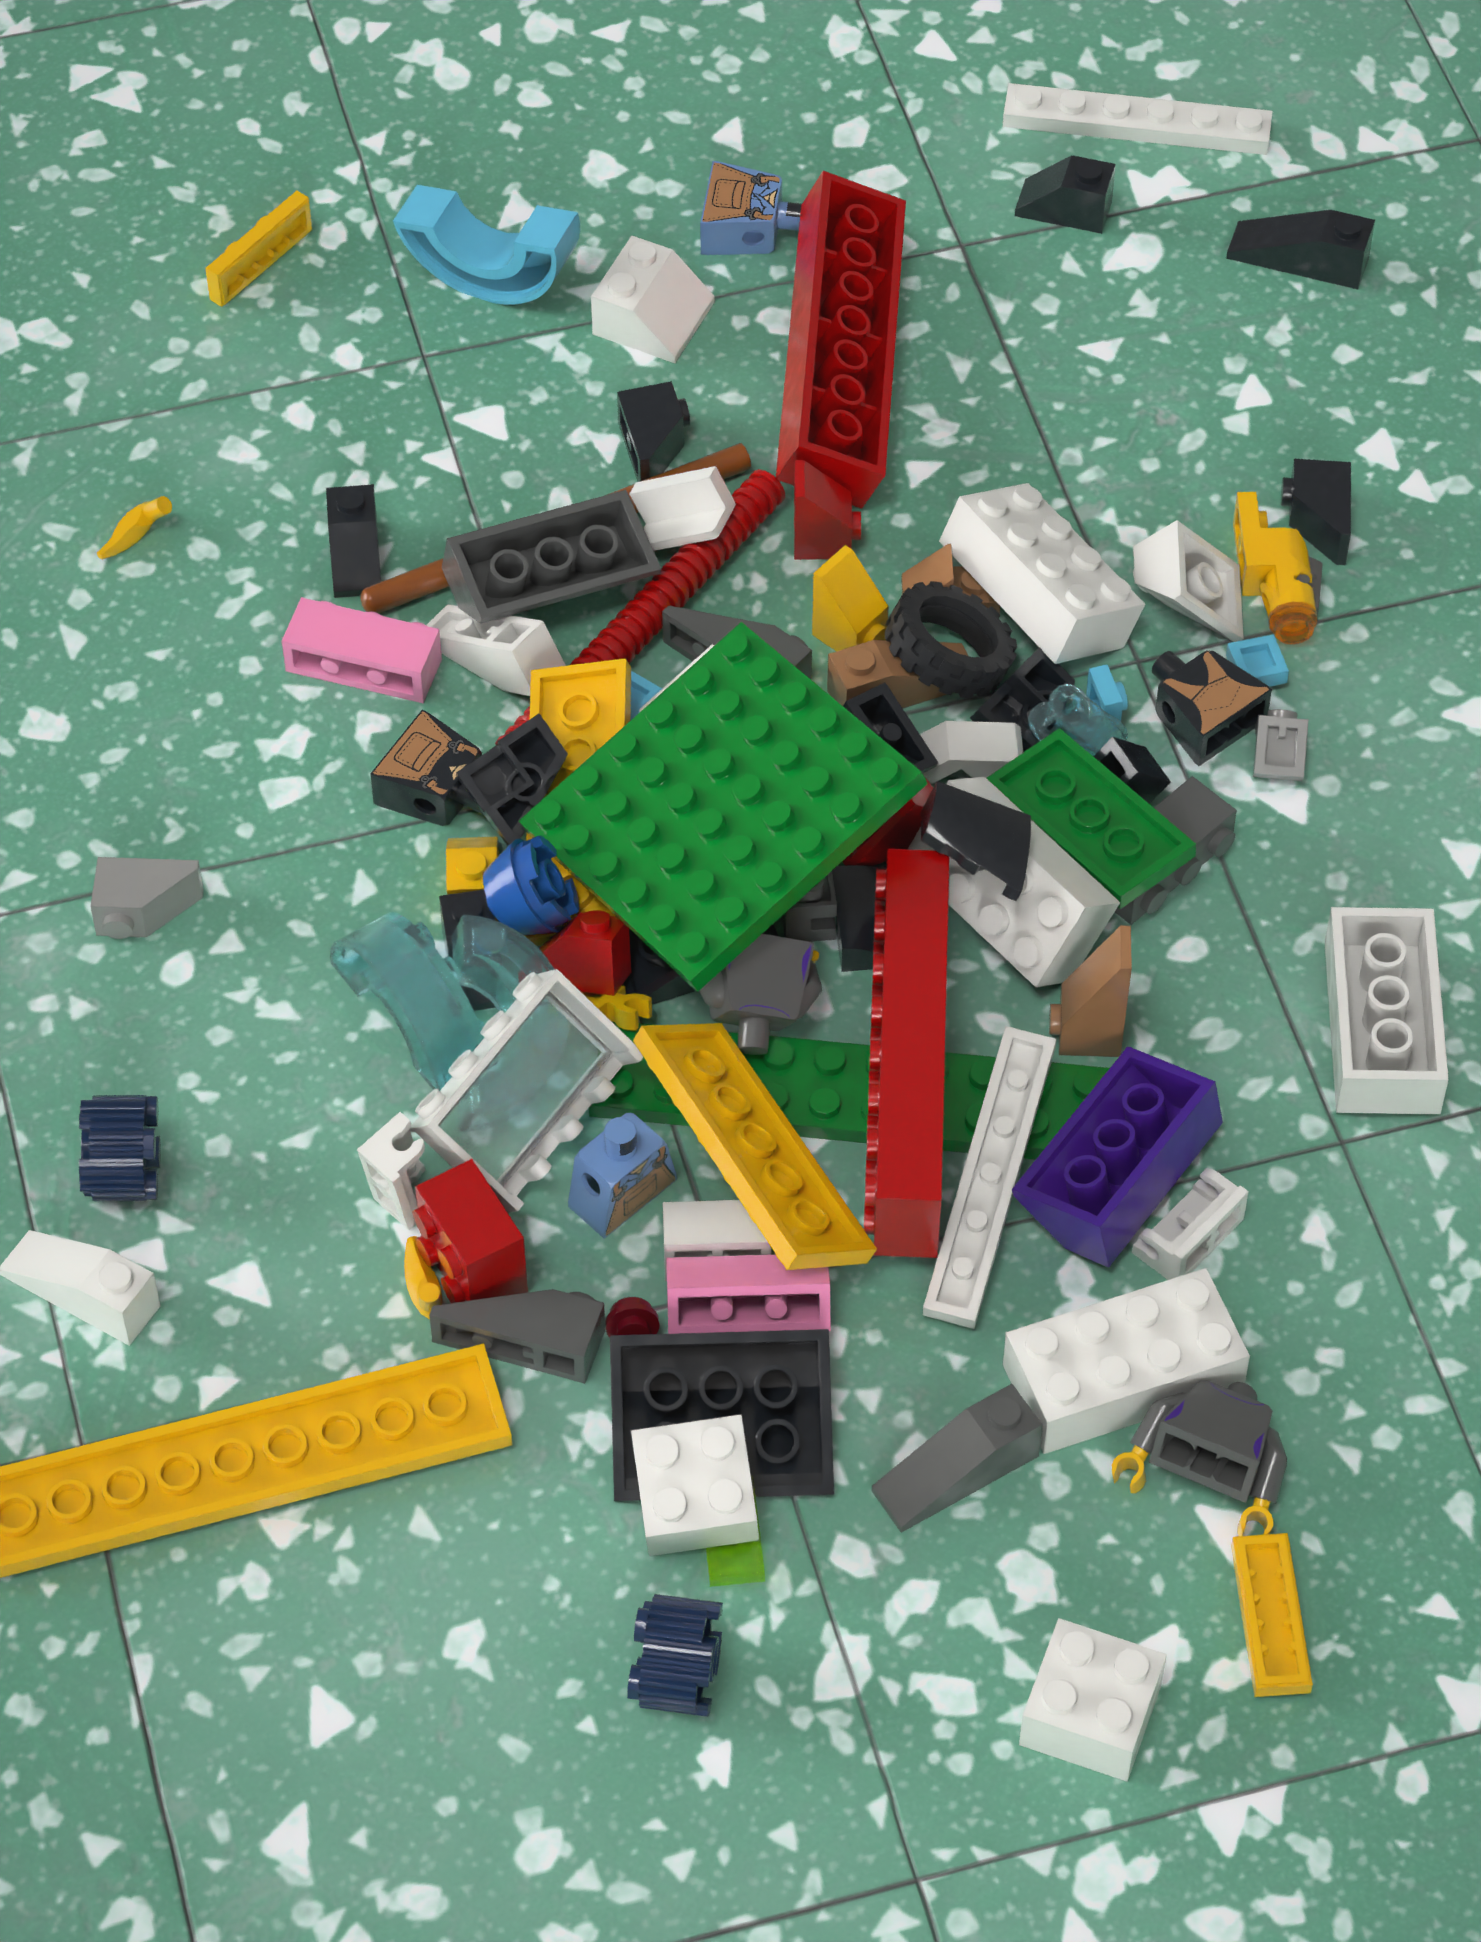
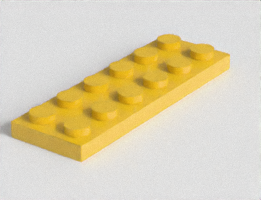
[523,658,631,947]
[633,1023,877,1270]

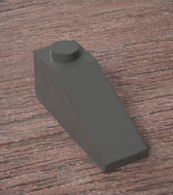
[662,606,812,679]
[429,1289,605,1384]
[872,1384,1043,1533]

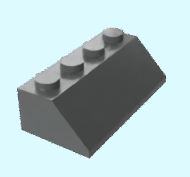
[442,490,661,624]

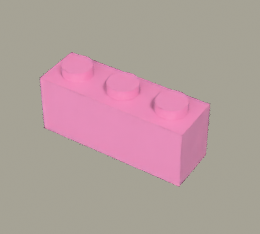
[282,597,442,703]
[666,1255,831,1334]

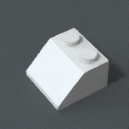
[591,236,715,363]

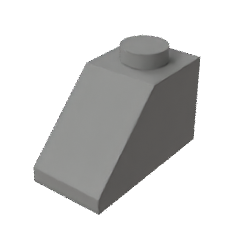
[90,857,204,939]

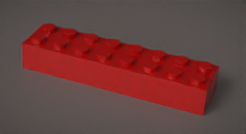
[776,170,906,509]
[864,849,949,1258]

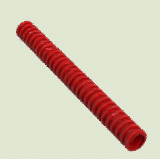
[495,469,785,746]

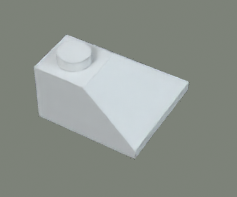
[1133,520,1244,642]

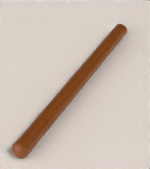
[360,443,751,614]

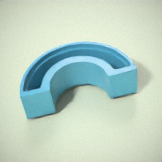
[393,185,580,305]

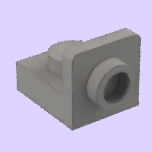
[1253,709,1309,781]

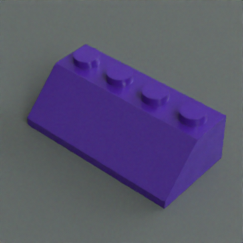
[1012,1046,1223,1268]

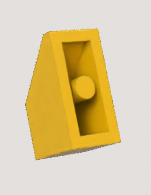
[812,545,889,651]
[446,836,500,924]

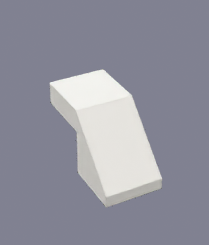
[920,721,1023,784]

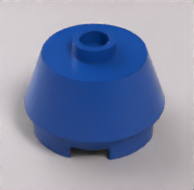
[483,835,579,936]

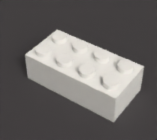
[939,483,1145,664]
[908,777,1120,987]
[1325,907,1449,1114]
[1003,1268,1250,1454]

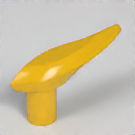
[97,496,172,560]
[404,1236,442,1319]

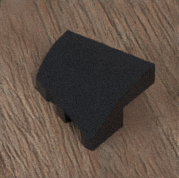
[970,647,1075,752]
[456,714,568,846]
[920,781,1031,901]
[832,865,887,972]

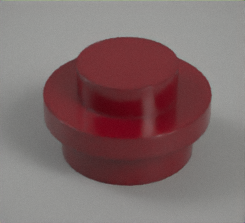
[605,1297,660,1338]

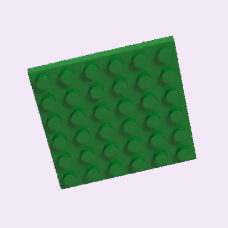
[519,622,928,992]

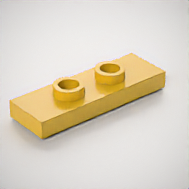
[205,190,312,307]
[1231,1533,1313,1697]

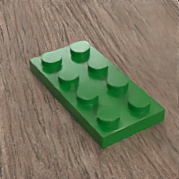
[986,728,1196,909]

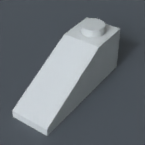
[427,604,566,696]
[0,1230,160,1346]

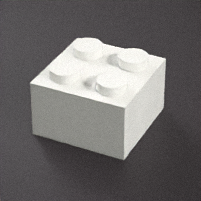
[631,1415,759,1556]
[1019,1618,1167,1782]

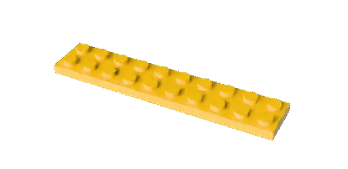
[0,1343,512,1578]

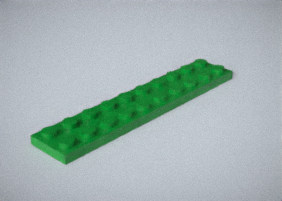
[589,1021,1109,1160]

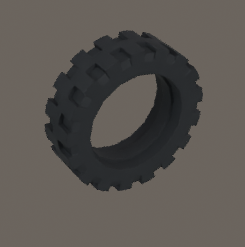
[885,581,1017,699]

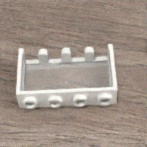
[409,969,643,1213]

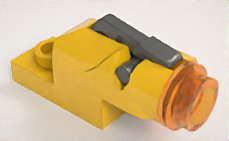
[1233,492,1323,644]

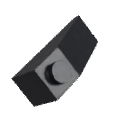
[1226,209,1375,290]

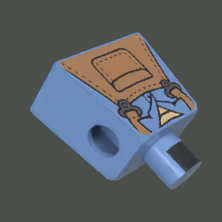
[700,161,802,255]
[568,1112,677,1239]

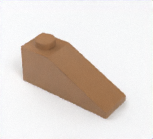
[827,640,969,708]
[1049,925,1132,1057]

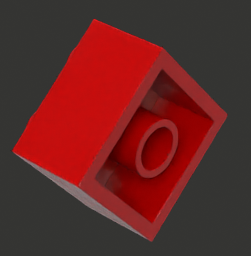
[412,1159,528,1303]

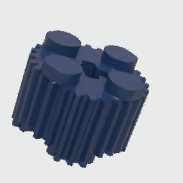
[79,1095,161,1201]
[627,1594,723,1717]

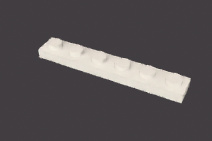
[1003,83,1273,155]
[923,1026,1056,1329]

